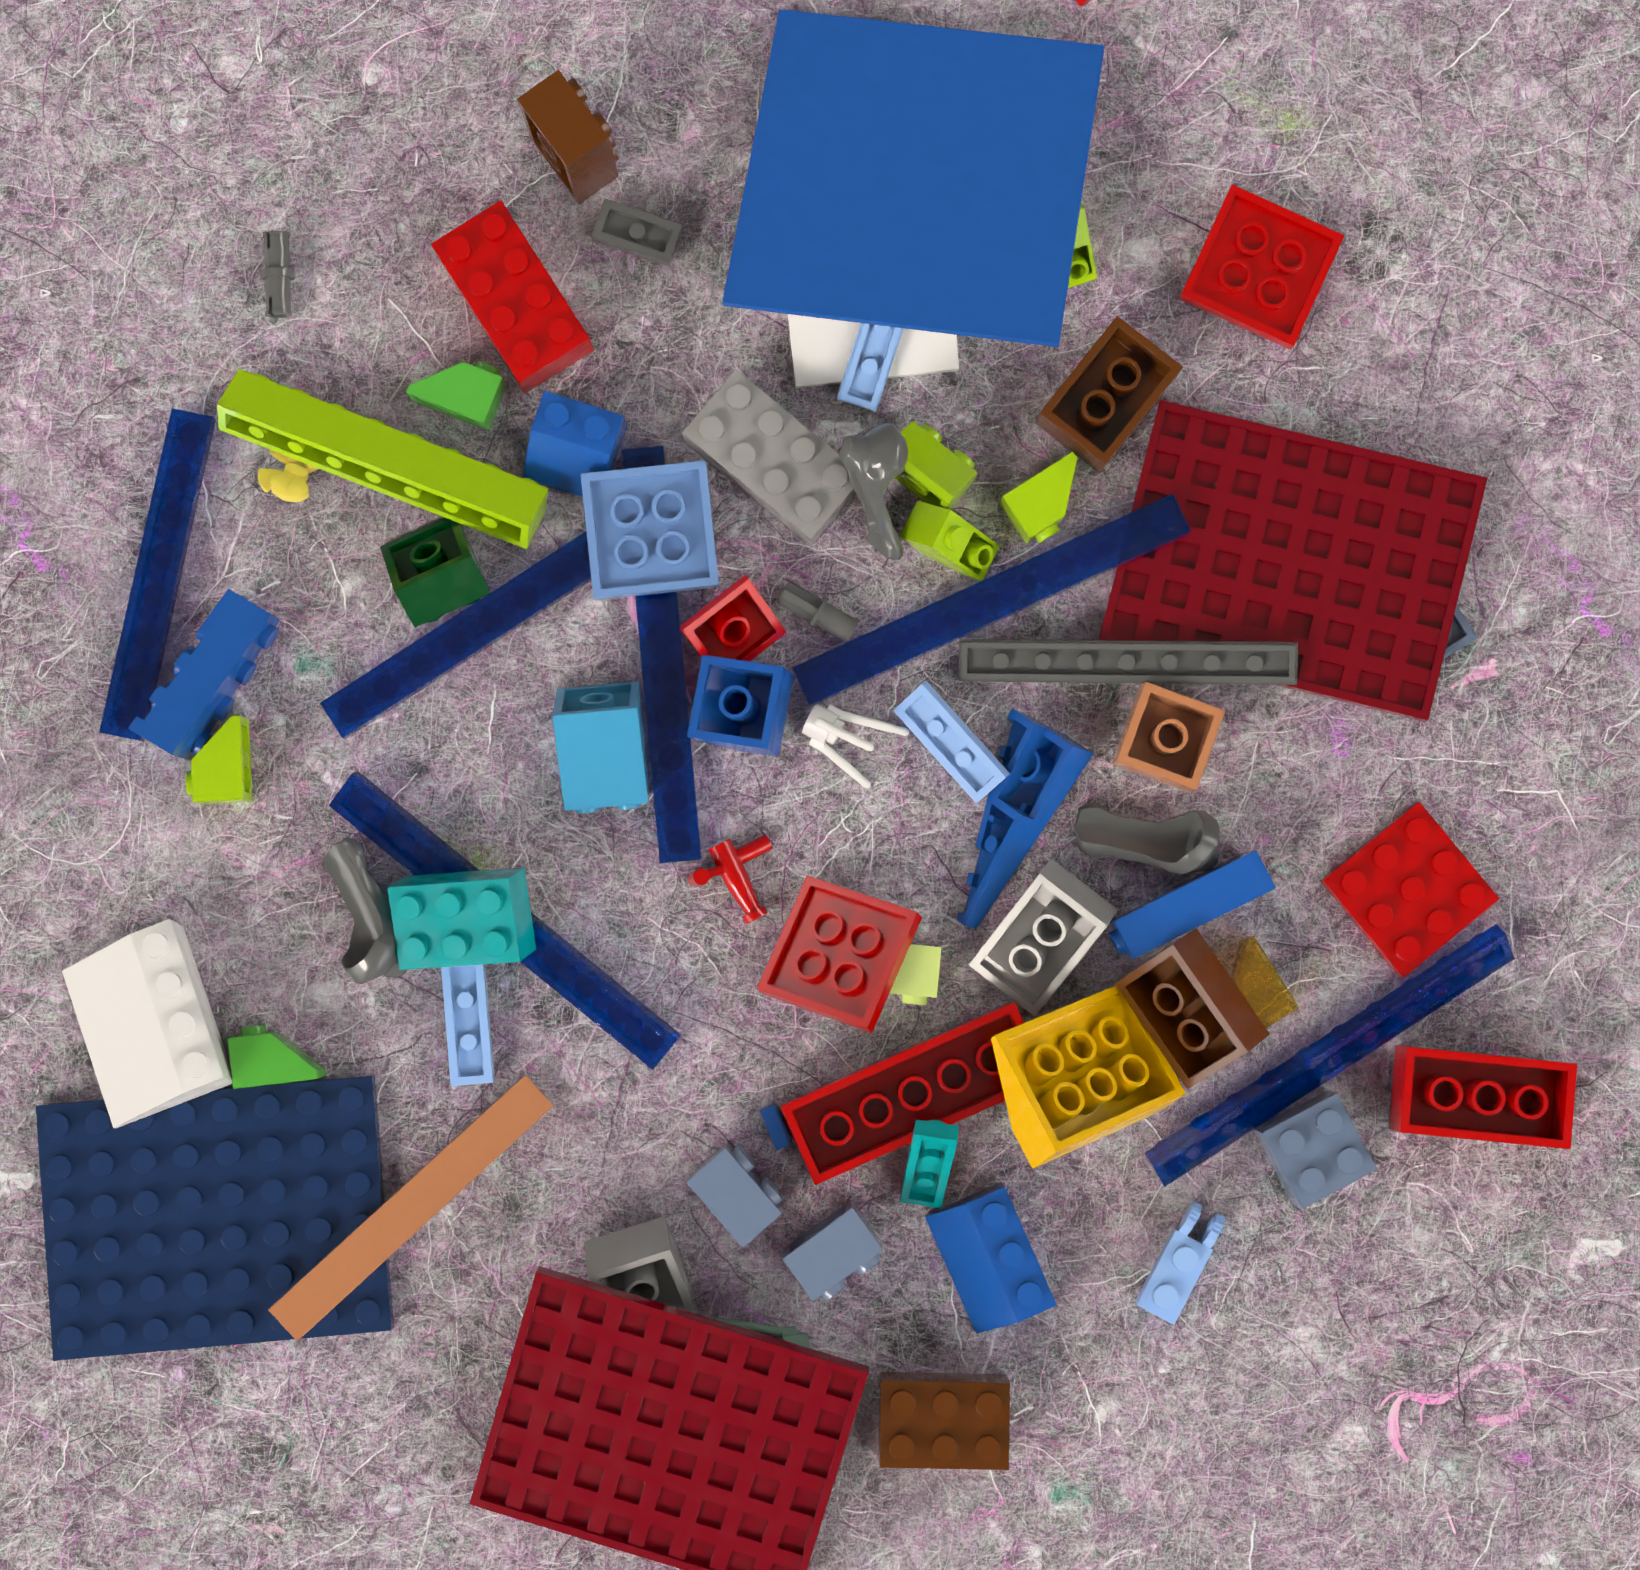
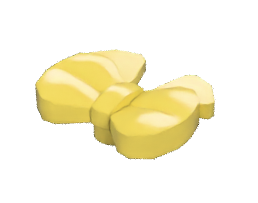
[258,450,319,502]

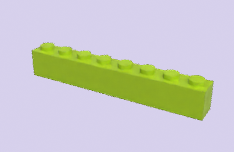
[217,368,549,549]

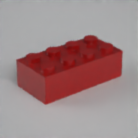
[431,200,594,394]
[1388,1045,1577,1149]

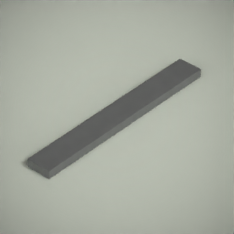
[959,639,1298,685]

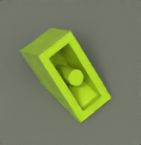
[1000,452,1077,545]
[185,715,253,805]

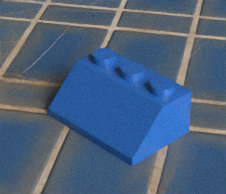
[925,1182,1057,1334]

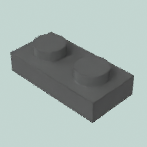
[591,198,683,267]

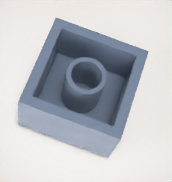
[1253,1090,1378,1209]
[686,1142,784,1248]
[782,1199,883,1301]

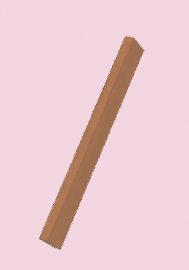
[268,1074,554,1341]

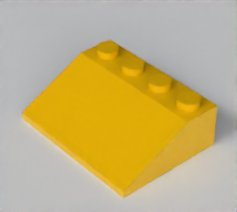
[991,986,1186,1169]

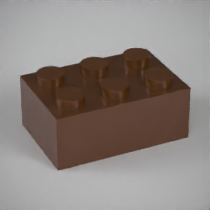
[517,69,619,205]
[1035,316,1183,474]
[1114,928,1270,1090]
[878,1372,1010,1470]

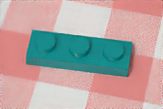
[899,1120,959,1208]

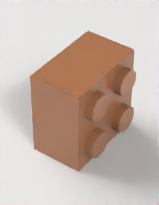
[1111,682,1225,793]

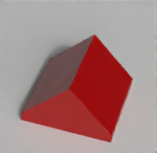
[679,575,787,662]

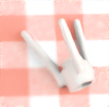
[802,704,909,788]

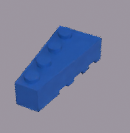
[128,589,280,761]

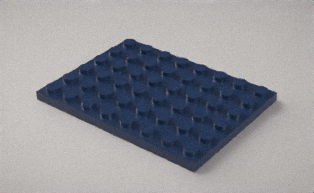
[36,1075,394,1361]

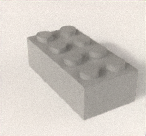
[682,369,856,547]

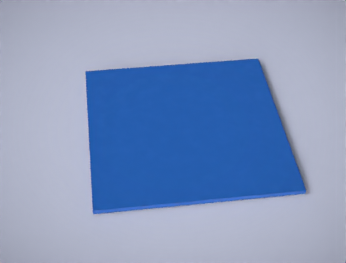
[722,9,1105,347]

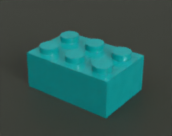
[387,867,536,970]

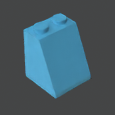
[552,681,649,814]

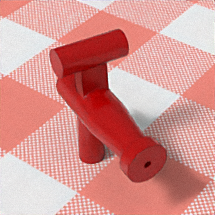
[688,834,772,924]

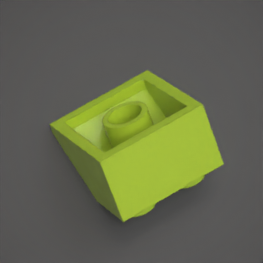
[894,421,978,510]

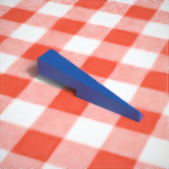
[957,708,1094,929]

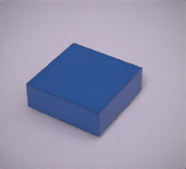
[760,1103,792,1150]

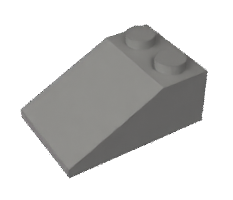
[969,858,1118,1017]

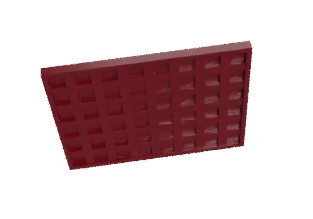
[1099,400,1488,722]
[469,1266,870,1570]

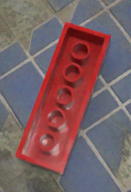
[780,1001,1024,1185]

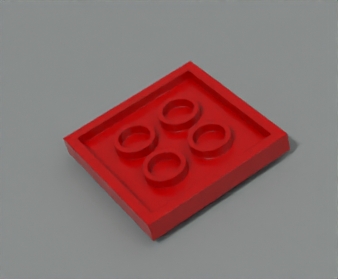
[1179,184,1345,350]
[1320,801,1500,978]
[756,875,922,1033]

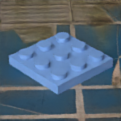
[581,460,720,600]

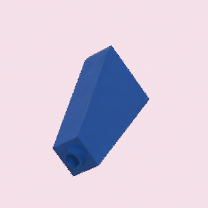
[1108,850,1276,959]

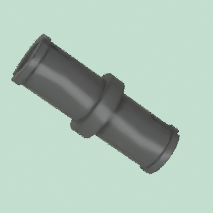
[261,230,294,318]

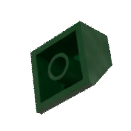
[380,517,491,628]

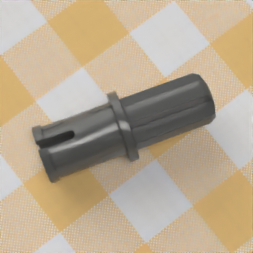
[778,582,860,643]

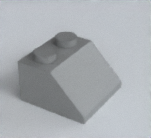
[584,1216,695,1311]

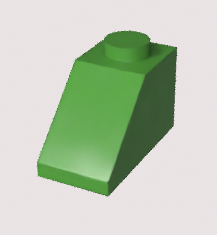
[406,361,507,431]
[228,1025,326,1089]

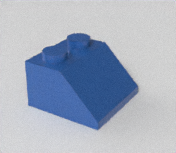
[523,390,627,497]
[687,655,794,757]

